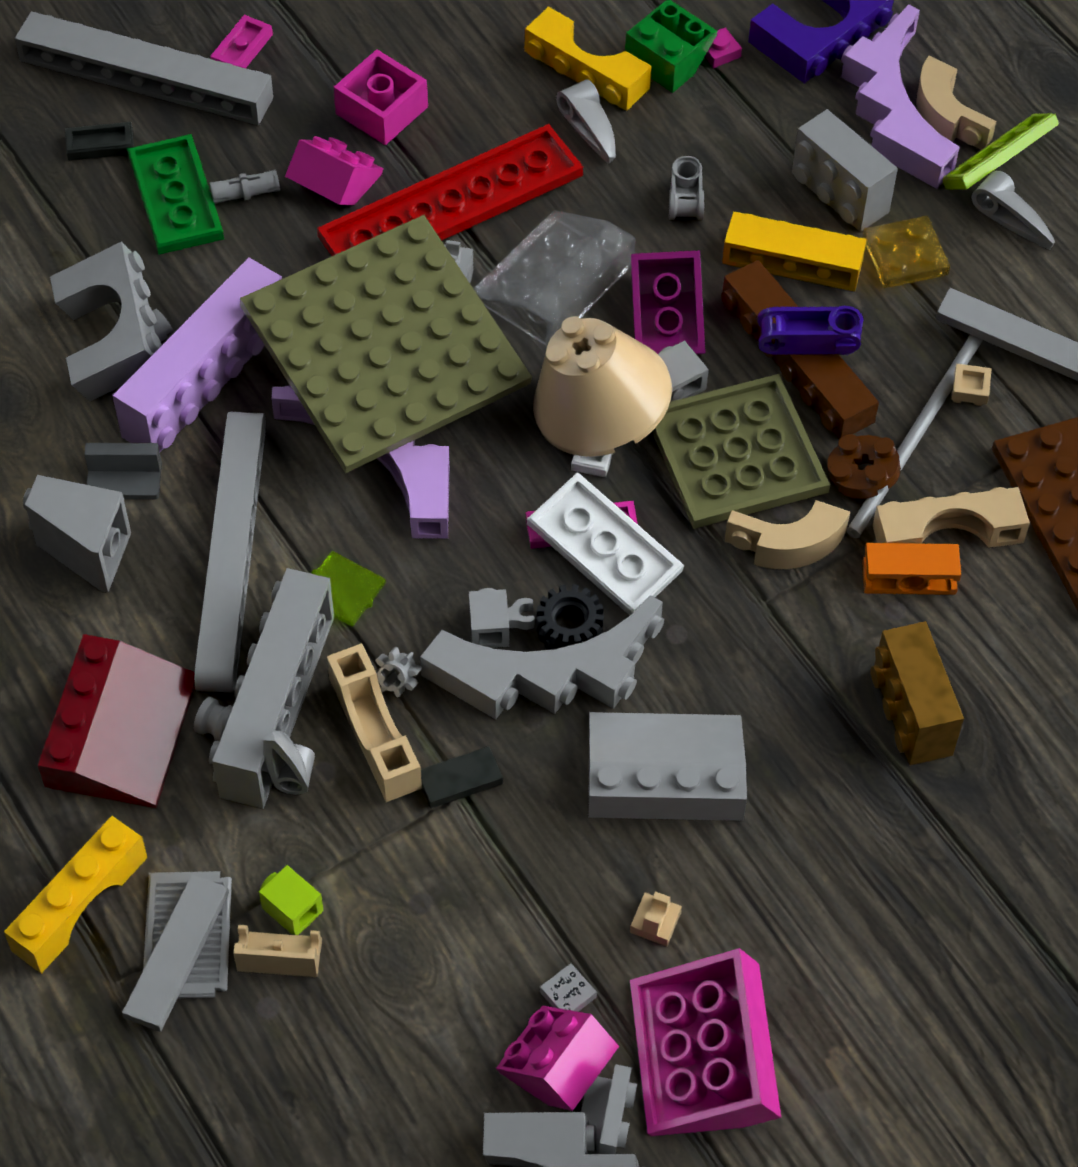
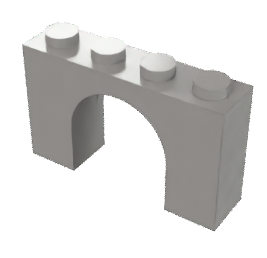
[50,242,162,401]

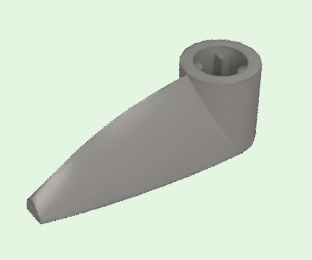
[556,79,616,164]
[972,171,1055,250]
[263,730,315,795]

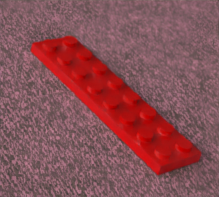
[317,124,584,256]

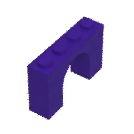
[748,0,894,83]

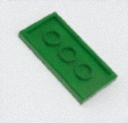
[127,134,224,255]

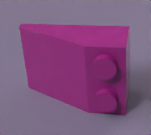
[631,250,705,355]

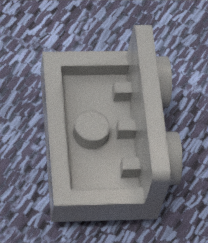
[581,1064,637,1154]

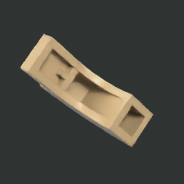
[916,56,996,150]
[725,500,850,569]

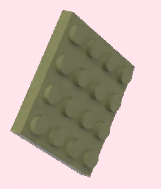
[652,374,830,529]

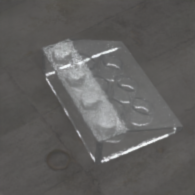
[474,210,636,346]

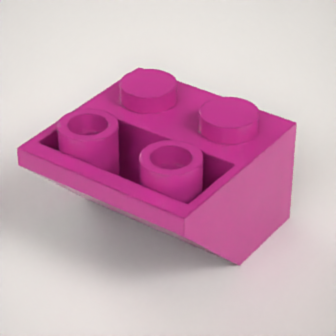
[285,136,384,205]
[496,1005,619,1111]

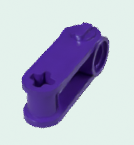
[757,306,864,355]

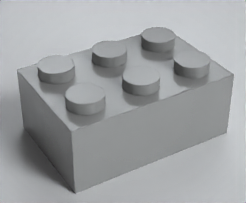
[792,109,898,232]

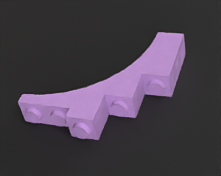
[841,5,959,189]
[272,385,450,538]

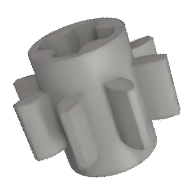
[375,647,422,697]

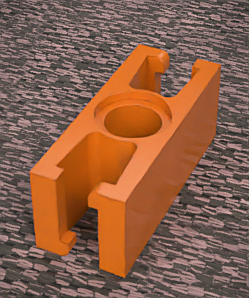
[862,543,961,595]

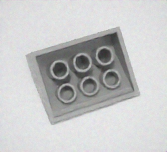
[588,712,747,821]

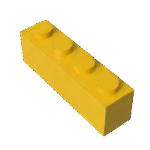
[722,211,867,292]

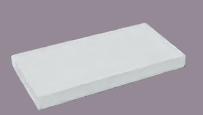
[527,472,684,615]

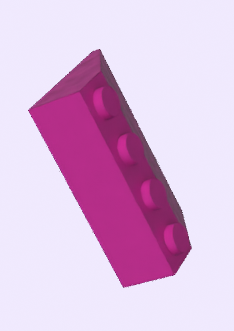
[630,948,781,1136]

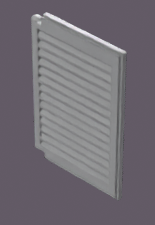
[143,871,232,998]

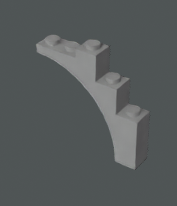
[420,595,664,719]
[483,1112,639,1167]

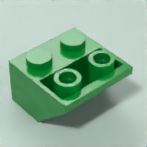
[625,0,717,93]

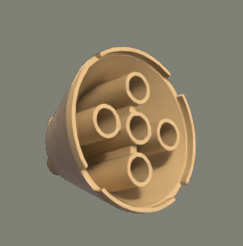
[533,316,672,457]

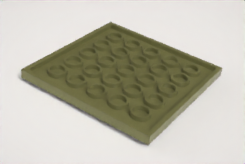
[240,215,532,473]

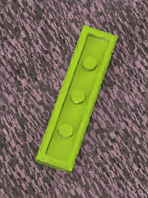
[942,113,1059,189]

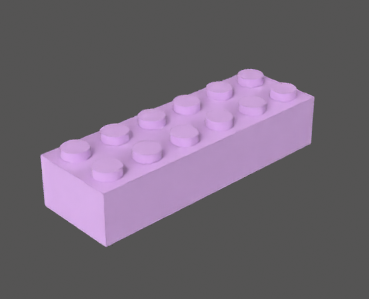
[113,258,282,452]

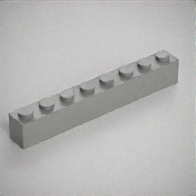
[15,11,273,125]

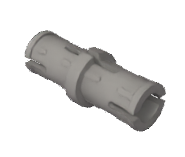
[210,169,280,204]

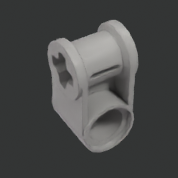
[669,156,704,220]

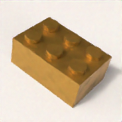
[871,621,964,765]

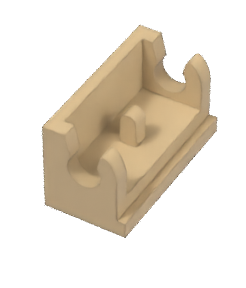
[233,925,322,977]

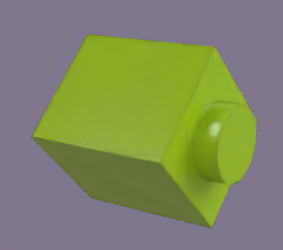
[259,865,324,935]

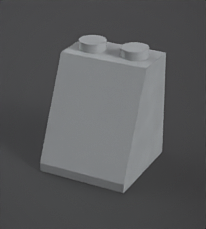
[23,475,131,593]

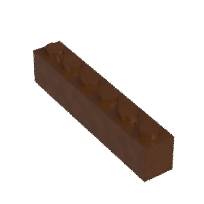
[721,260,879,439]

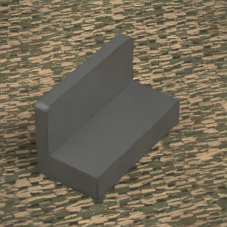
[84,443,162,499]

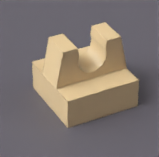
[952,363,992,406]
[630,891,682,946]

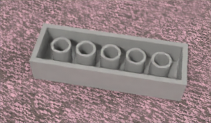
[209,568,334,809]

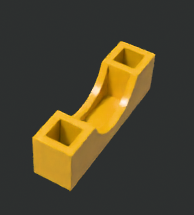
[524,6,652,111]
[4,816,148,974]

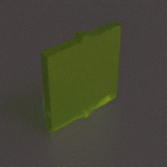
[312,551,386,627]

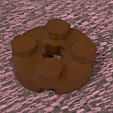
[827,434,901,499]

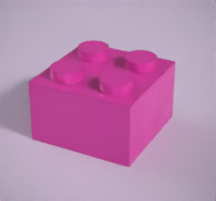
[334,49,428,145]

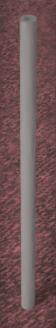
[847,335,983,538]

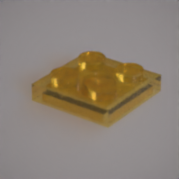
[862,215,950,288]

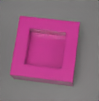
[705,27,742,68]

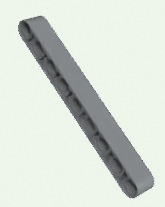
[194,412,266,693]

